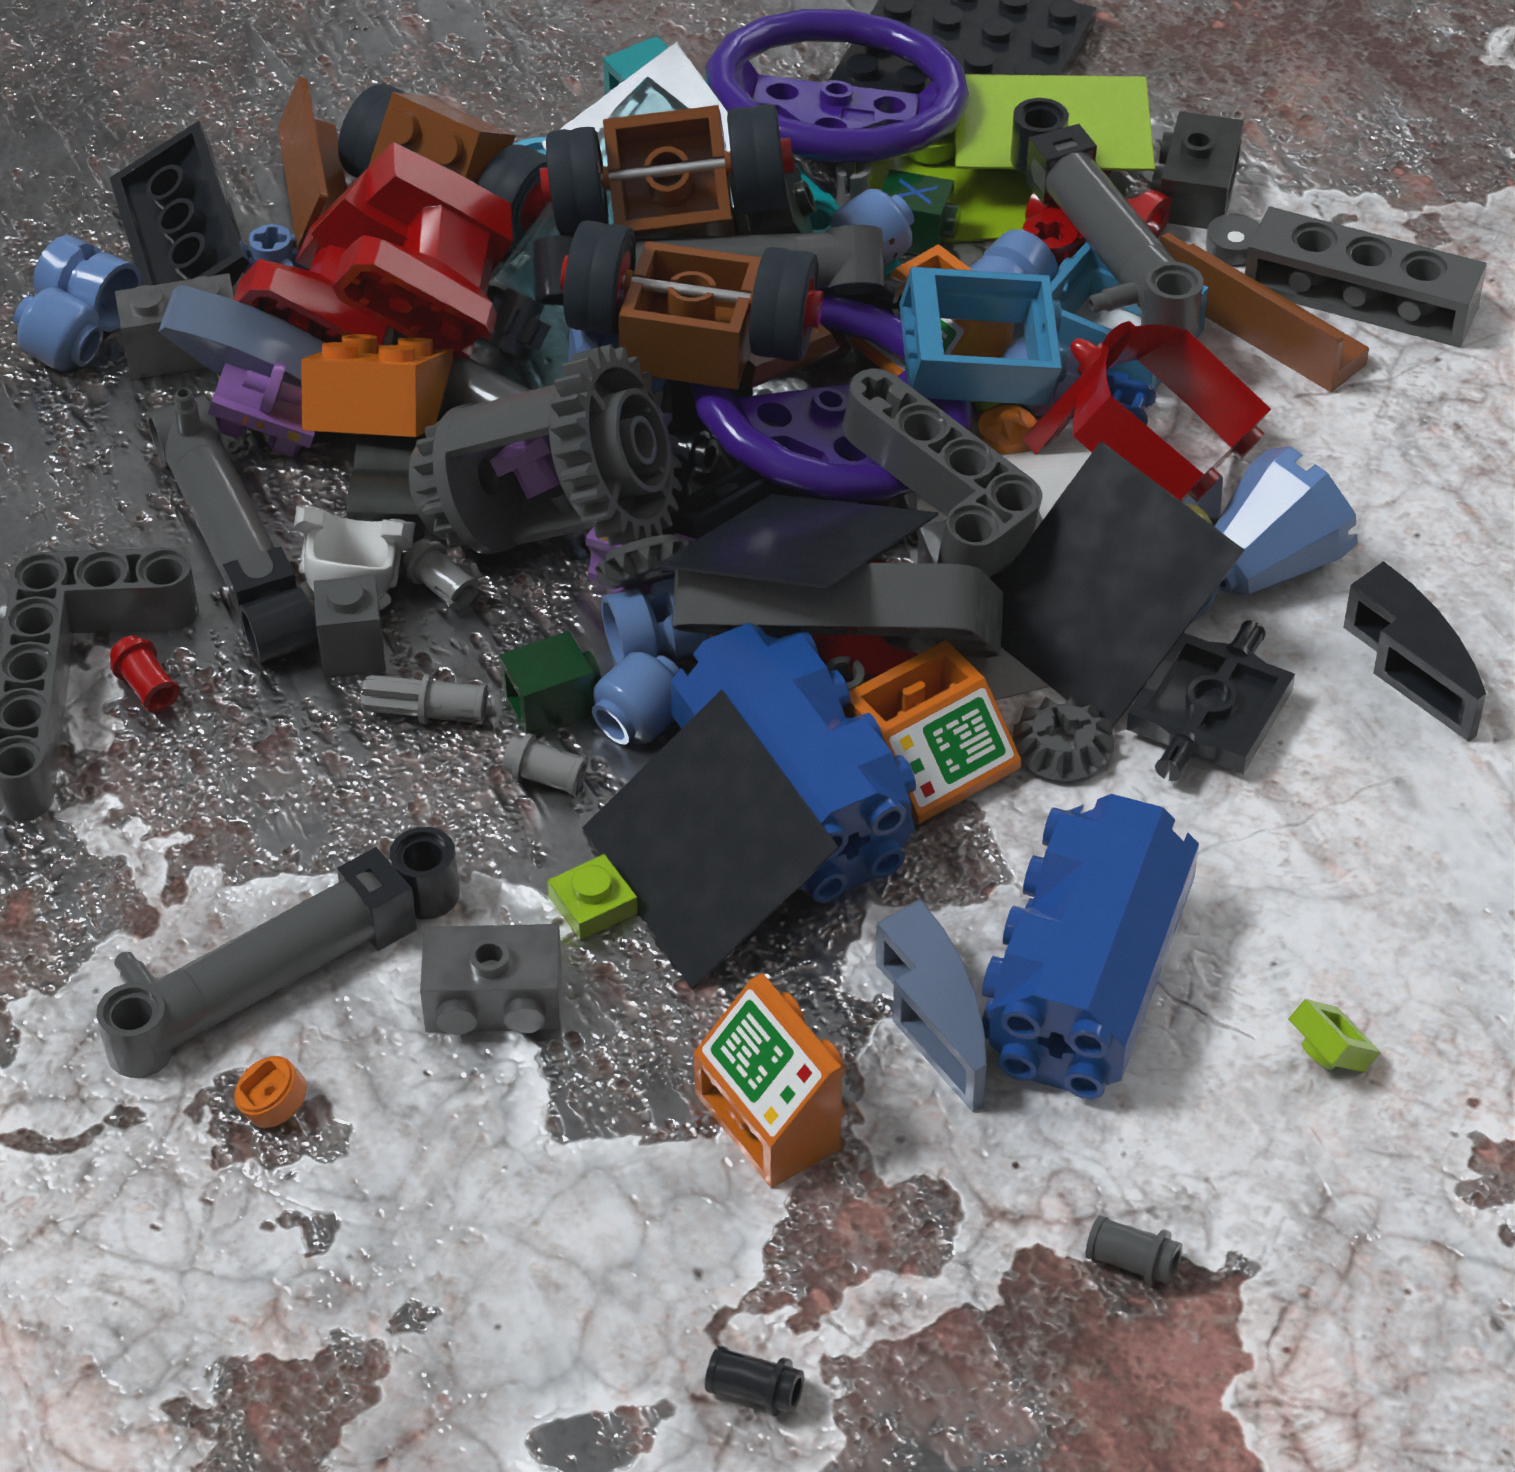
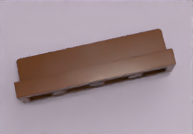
[277,76,347,249]
[1159,233,1369,393]

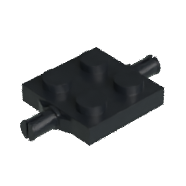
[1126,620,1295,781]

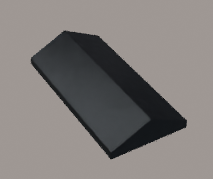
[110,120,250,288]

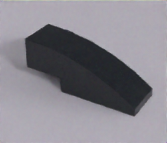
[1343,561,1486,742]

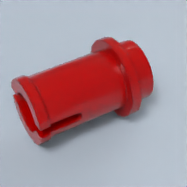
[110,635,180,713]

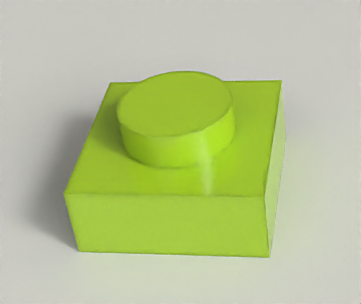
[547,854,638,941]
[1288,999,1381,1073]

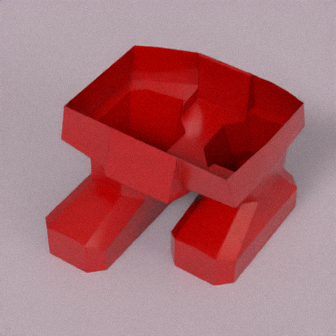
[233,142,513,359]

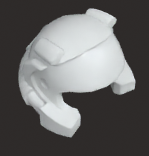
[293,505,415,610]

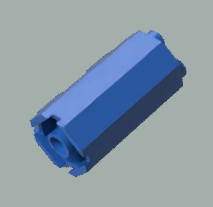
[670,623,916,903]
[982,794,1199,1100]

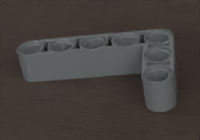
[0,548,199,821]
[672,563,1004,658]

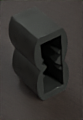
[346,433,426,543]

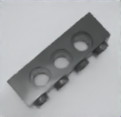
[1245,206,1487,348]

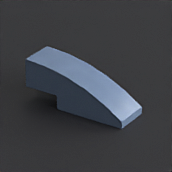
[158,285,324,388]
[876,899,986,1112]

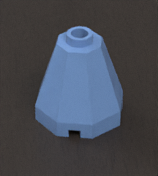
[1215,446,1358,595]

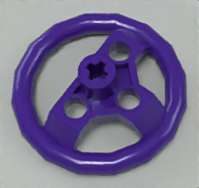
[705,9,970,163]
[690,293,974,502]

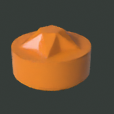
[977,405,1036,455]
[234,1056,307,1128]

